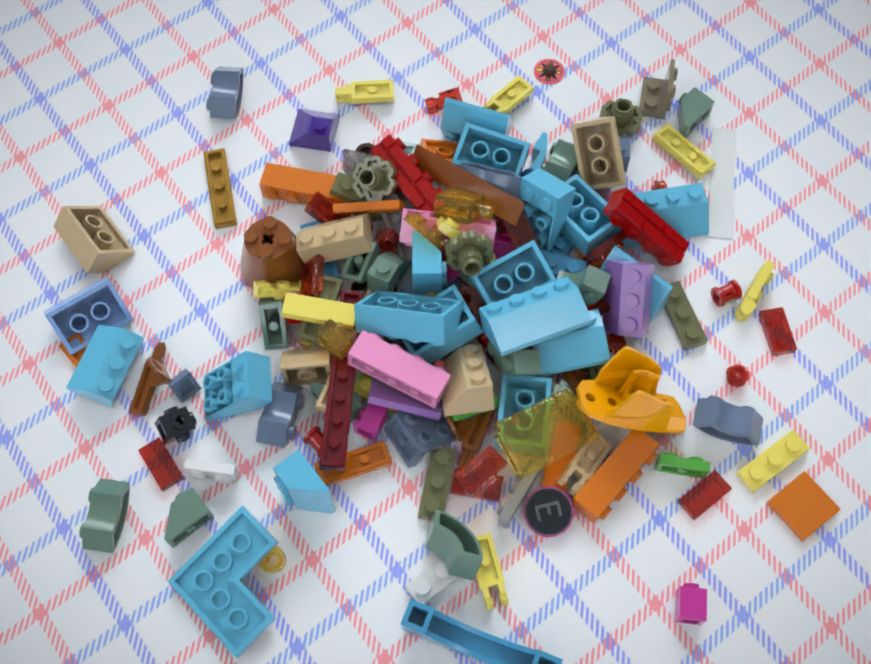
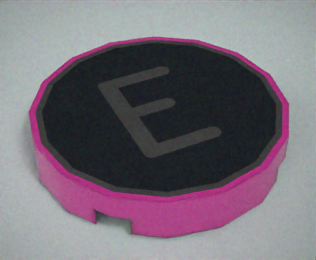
[523,486,574,537]

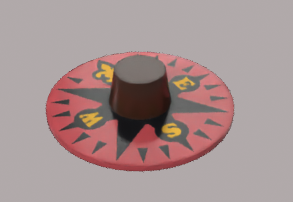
[534,59,565,84]

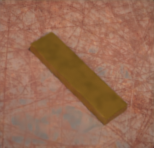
[203,148,238,229]

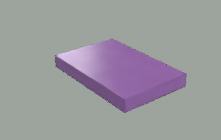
[367,377,443,420]

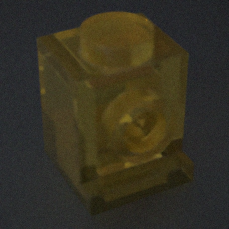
[317,319,357,360]

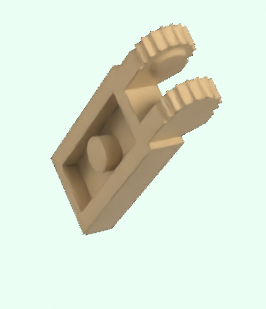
[557,430,613,496]

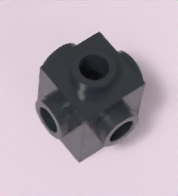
[154,406,197,445]

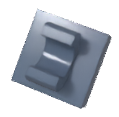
[167,368,201,403]

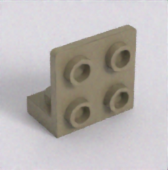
[639,59,678,119]

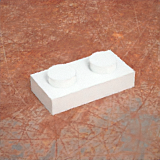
[184,459,240,484]
[405,557,458,605]

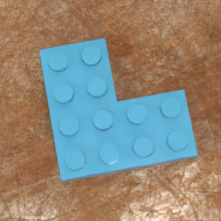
[168,506,279,658]

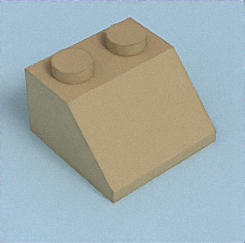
[280,346,332,386]

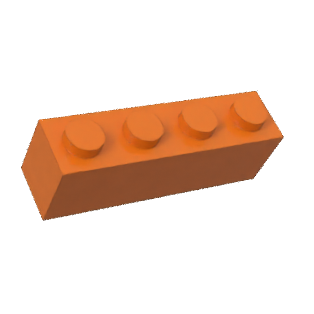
[259,162,349,211]
[572,430,660,524]

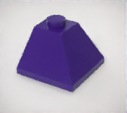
[289,108,340,152]

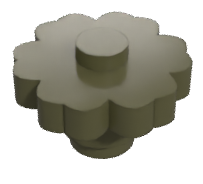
[599,98,643,138]
[352,156,398,201]
[445,230,494,276]

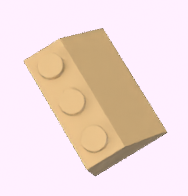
[570,116,627,190]
[53,206,135,274]
[296,212,373,267]
[441,344,494,417]

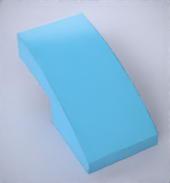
[530,132,548,170]

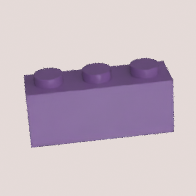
[602,259,654,338]

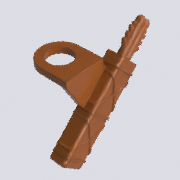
[129,342,172,416]
[446,408,497,471]

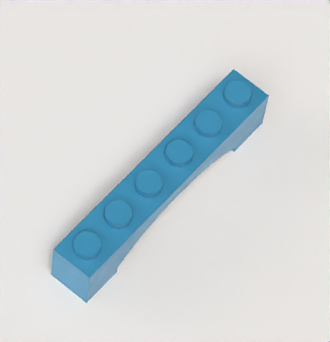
[400,599,563,664]

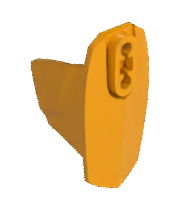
[575,346,686,433]

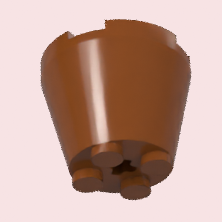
[240,216,309,289]

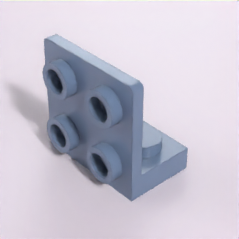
[383,411,456,468]

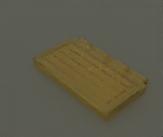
[494,389,600,481]

